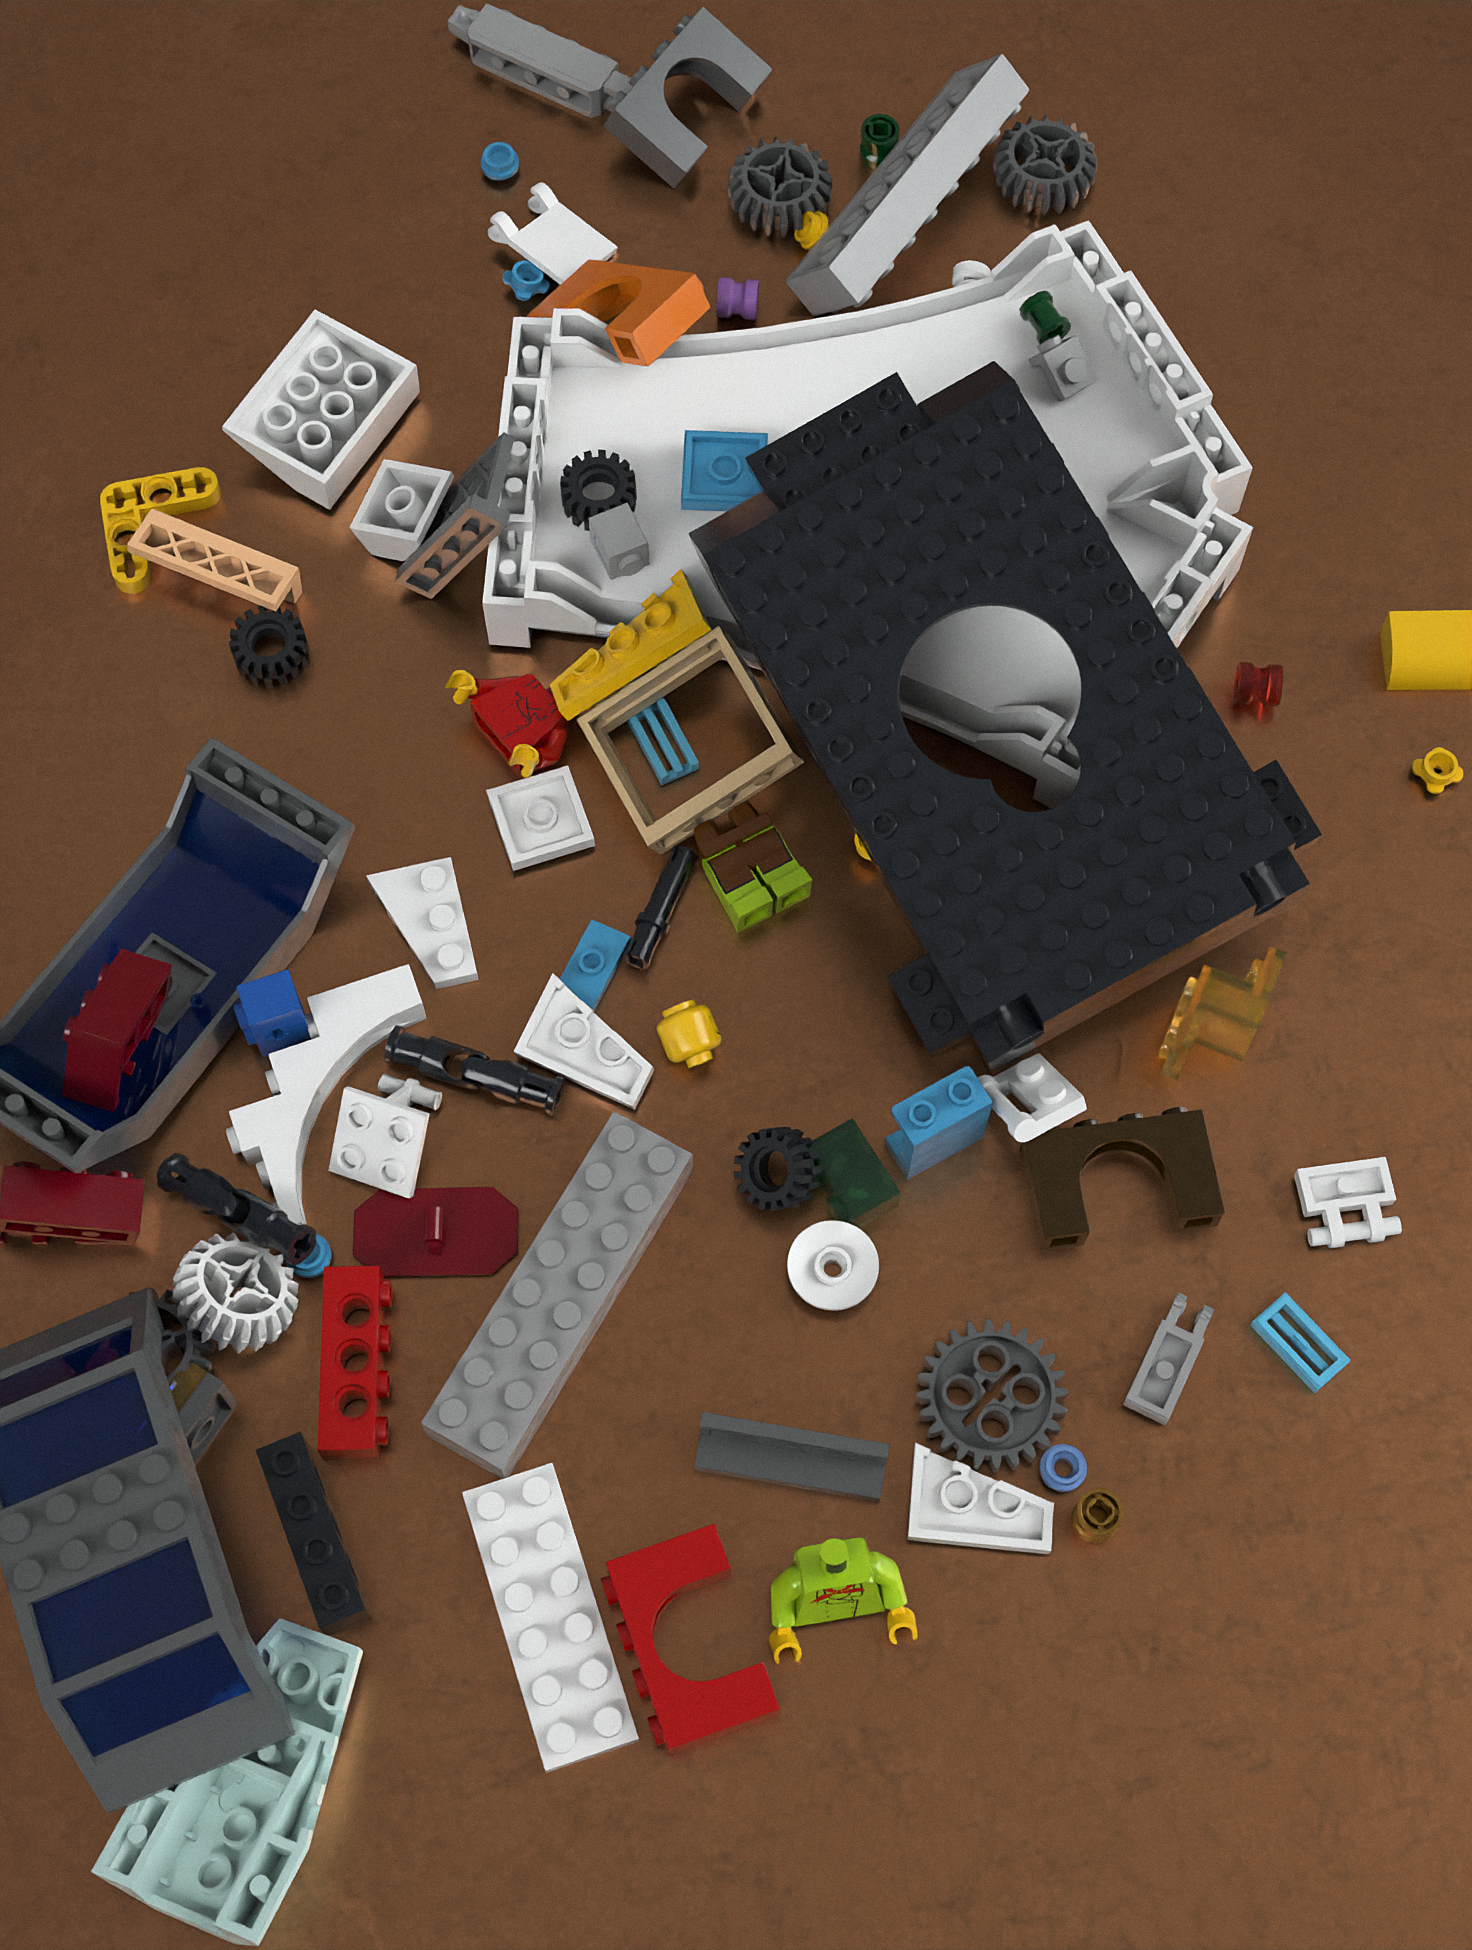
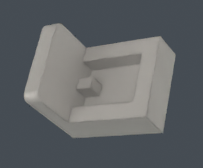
[1028,334,1098,401]

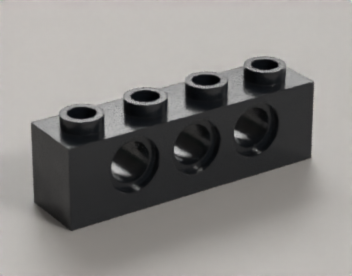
[256,1432,372,1636]

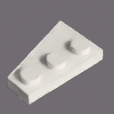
[366,857,479,989]
[513,974,654,1110]
[907,1443,1054,1554]

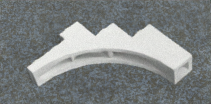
[226,964,427,1226]

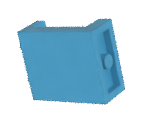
[884,1066,993,1180]

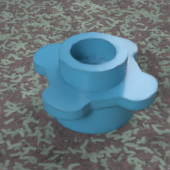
[502,260,549,301]

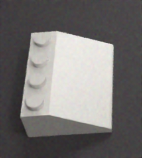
[222,309,420,510]

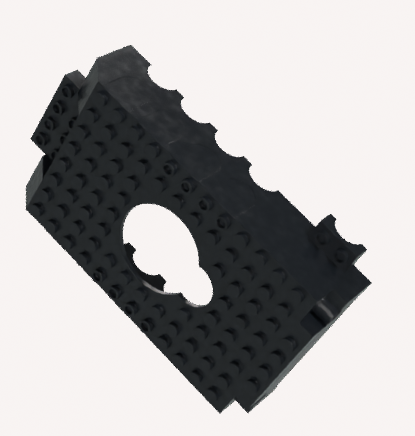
[688,361,1322,1075]

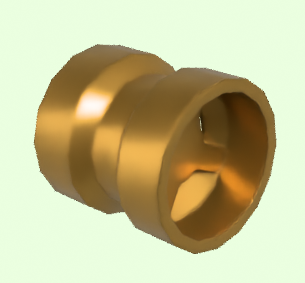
[1071,1487,1124,1544]

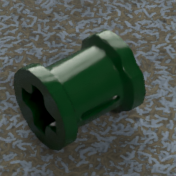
[1019,291,1071,344]

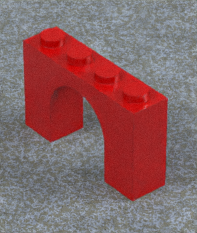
[600,1523,780,1755]

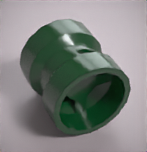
[859,114,900,170]

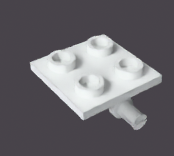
[328,1073,443,1199]

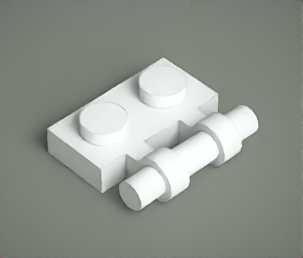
[1294,1157,1402,1249]

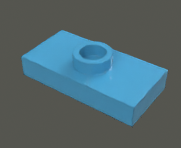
[560,919,631,1012]

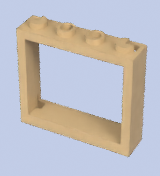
[577,626,804,855]

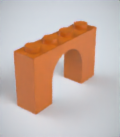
[526,259,711,367]

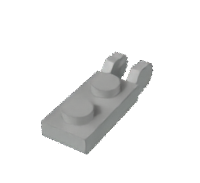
[1123,1292,1214,1425]

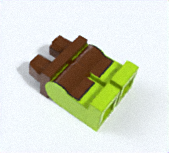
[694,801,812,933]

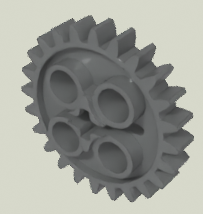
[915,1319,1068,1473]

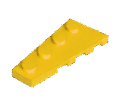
[549,569,711,721]

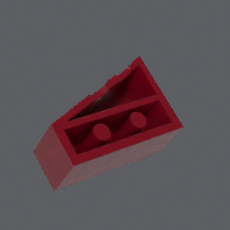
[62,949,172,1112]
[0,1161,145,1245]

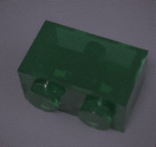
[809,1118,901,1228]

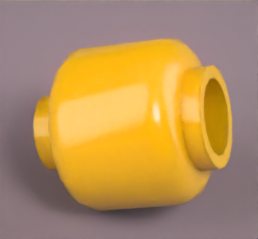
[657,999,722,1068]

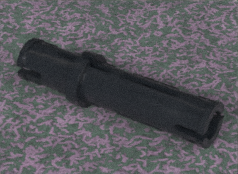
[623,845,698,969]

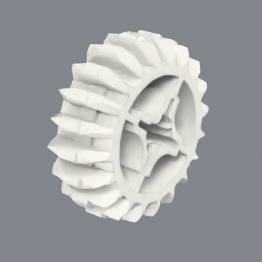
[172,1231,299,1354]

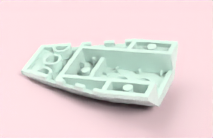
[91,1618,363,1946]

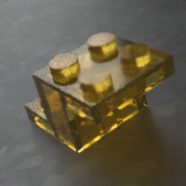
[1158,946,1287,1080]

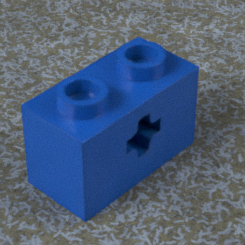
[233,969,311,1058]

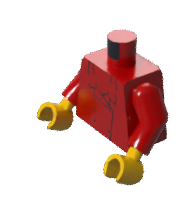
[445,670,569,778]

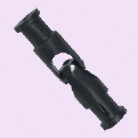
[384,1025,565,1116]
[156,1153,317,1265]

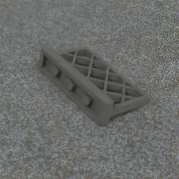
[395,432,515,599]

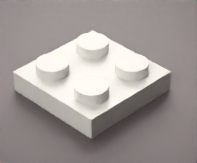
[486,765,595,871]

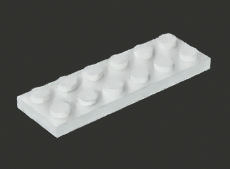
[462,1463,639,1773]

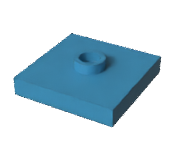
[681,430,768,512]

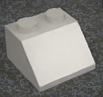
[349,459,455,561]

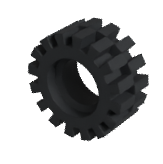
[560,449,637,531]
[229,606,309,687]
[734,1127,822,1211]

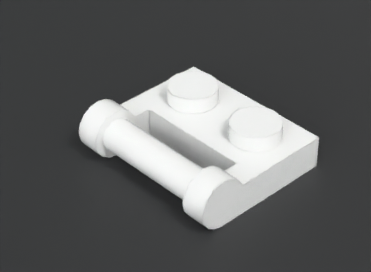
[978,1053,1087,1142]

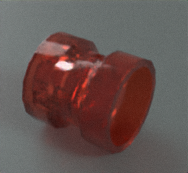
[1234,662,1283,707]

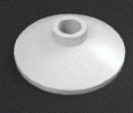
[787,1220,879,1311]

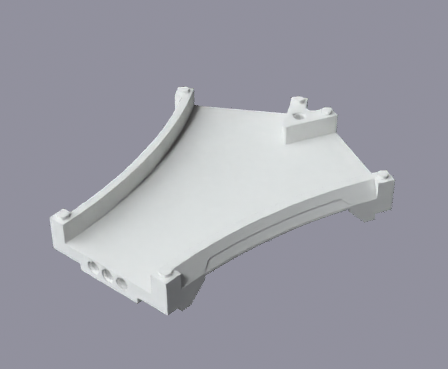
[482,220,1253,809]

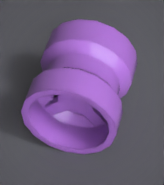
[716,277,759,320]

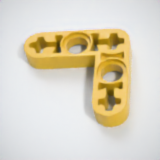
[100,467,221,594]

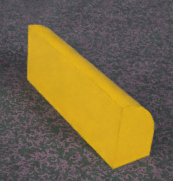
[1380,610,1472,690]

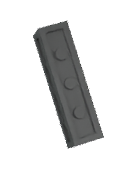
[694,1412,890,1502]

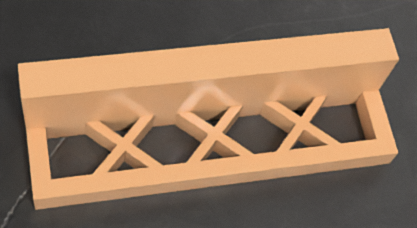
[127,509,303,612]

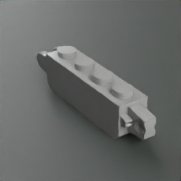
[448,3,633,118]

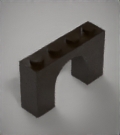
[1020,1107,1225,1251]

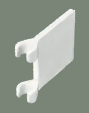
[488,183,618,285]

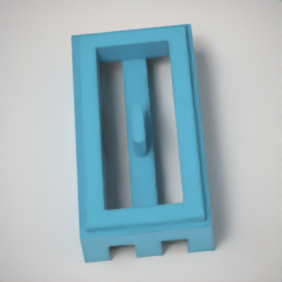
[627,697,699,786]
[1250,1292,1351,1393]

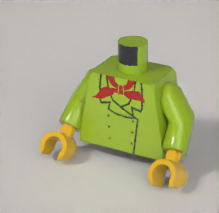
[768,1537,917,1664]

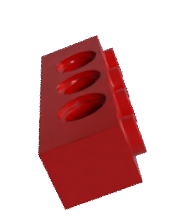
[317,1265,392,1460]

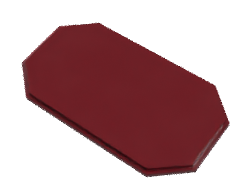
[352,1187,518,1277]

